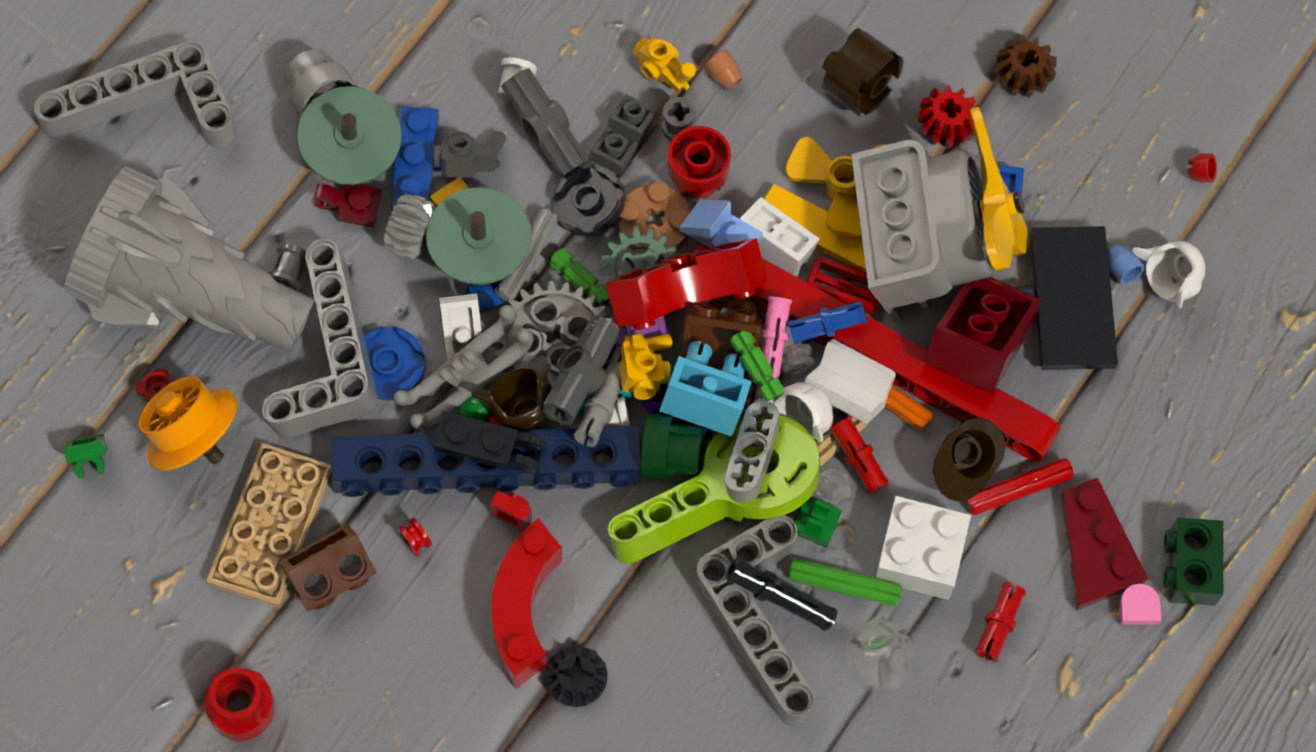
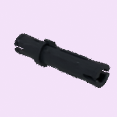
[725,557,837,631]

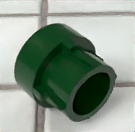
[641,412,703,480]

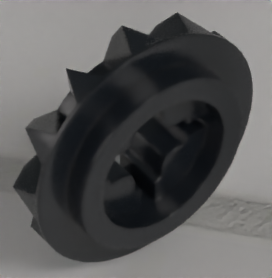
[545,644,608,707]

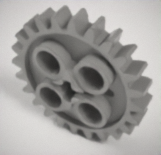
[493,281,614,387]

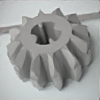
[383,194,435,259]

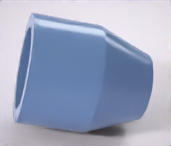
[1108,245,1145,285]

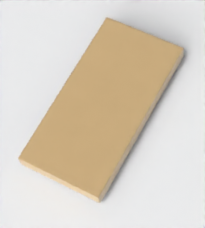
[206,443,332,609]

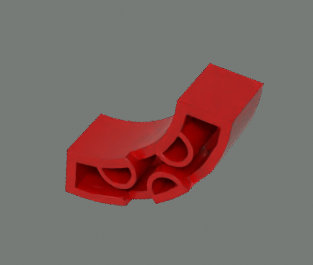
[606,238,768,330]
[491,518,562,688]

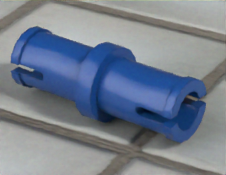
[788,300,867,344]

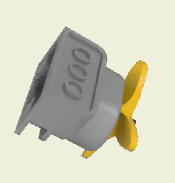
[851,107,1029,322]

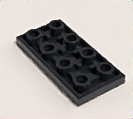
[1030,226,1118,370]

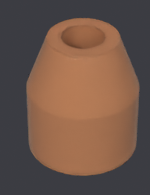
[704,49,742,90]

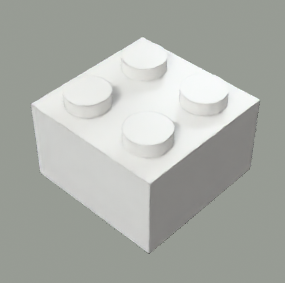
[875,496,971,600]

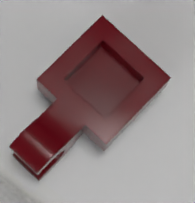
[314,184,382,228]

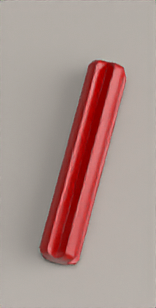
[966,458,1074,515]

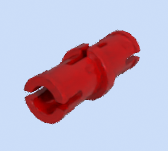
[830,415,889,493]
[974,582,1026,662]

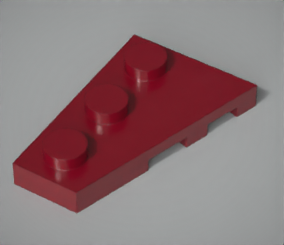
[1061,477,1148,611]

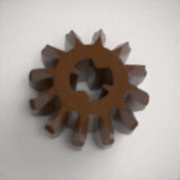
[995,35,1057,98]

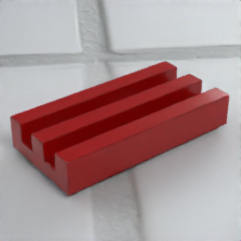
[806,255,879,316]

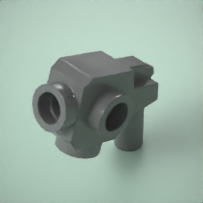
[434,131,506,178]

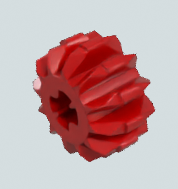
[917,84,976,149]

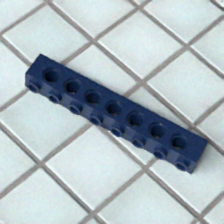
[332,426,641,497]

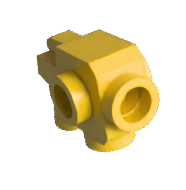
[633,37,696,92]
[619,333,672,400]

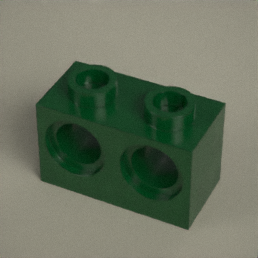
[1163,517,1224,606]

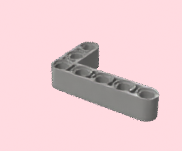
[34,41,236,147]
[262,239,378,438]
[696,515,815,726]

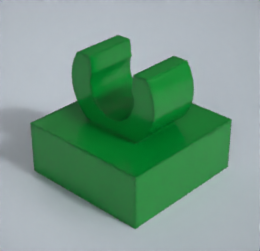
[64,434,107,478]
[795,497,842,548]

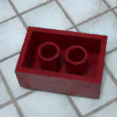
[924,277,1042,394]

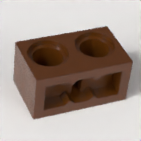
[279,524,376,611]

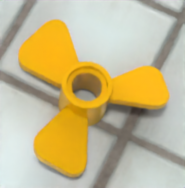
[786,137,886,238]

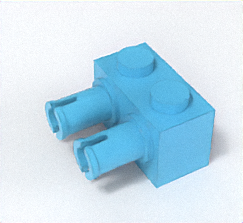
[659,341,752,437]

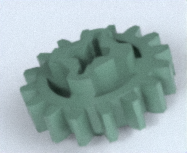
[600,226,677,289]

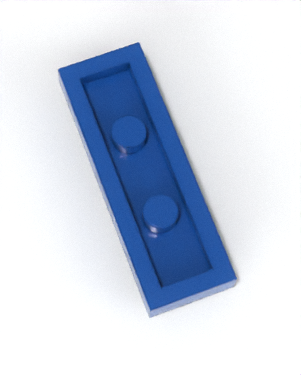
[391,106,439,211]

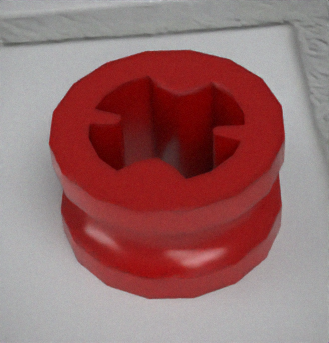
[397,517,432,556]

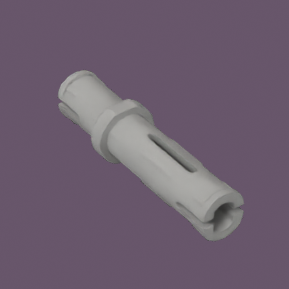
[574,348,622,447]

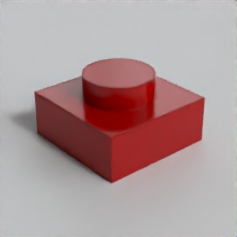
[490,490,532,532]

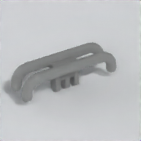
[393,305,534,429]

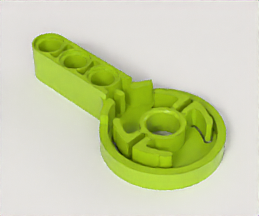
[608,415,821,563]

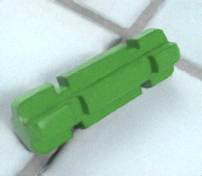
[550,248,610,308]
[730,330,784,401]

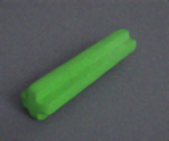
[788,559,902,606]

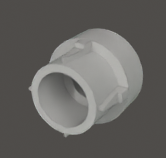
[285,48,357,115]

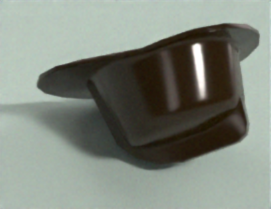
[933,418,1005,502]

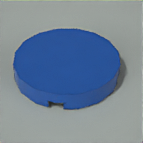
[350,327,426,401]

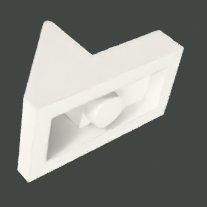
[439,293,485,361]

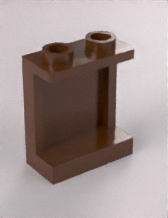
[681,305,763,414]

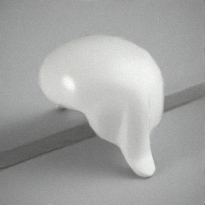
[1132,241,1206,309]
[755,382,833,443]

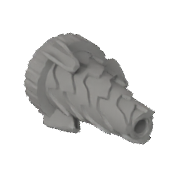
[64,165,315,351]

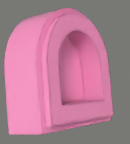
[1119,584,1162,625]

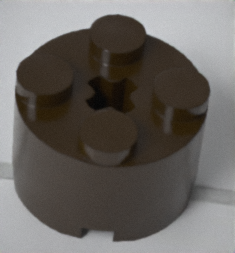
[822,28,903,116]

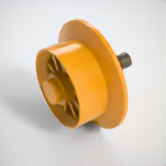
[138,376,237,471]

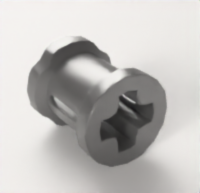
[662,97,695,140]
[268,243,306,291]

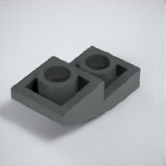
[588,94,658,175]

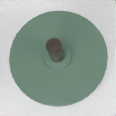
[297,86,402,185]
[426,187,531,285]

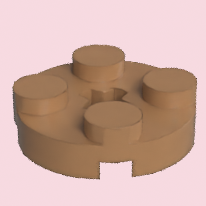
[618,181,691,257]

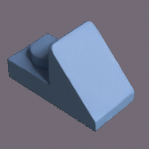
[679,199,762,249]

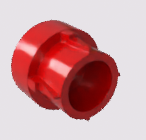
[667,126,731,199]
[205,668,275,740]

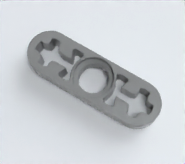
[725,401,780,503]

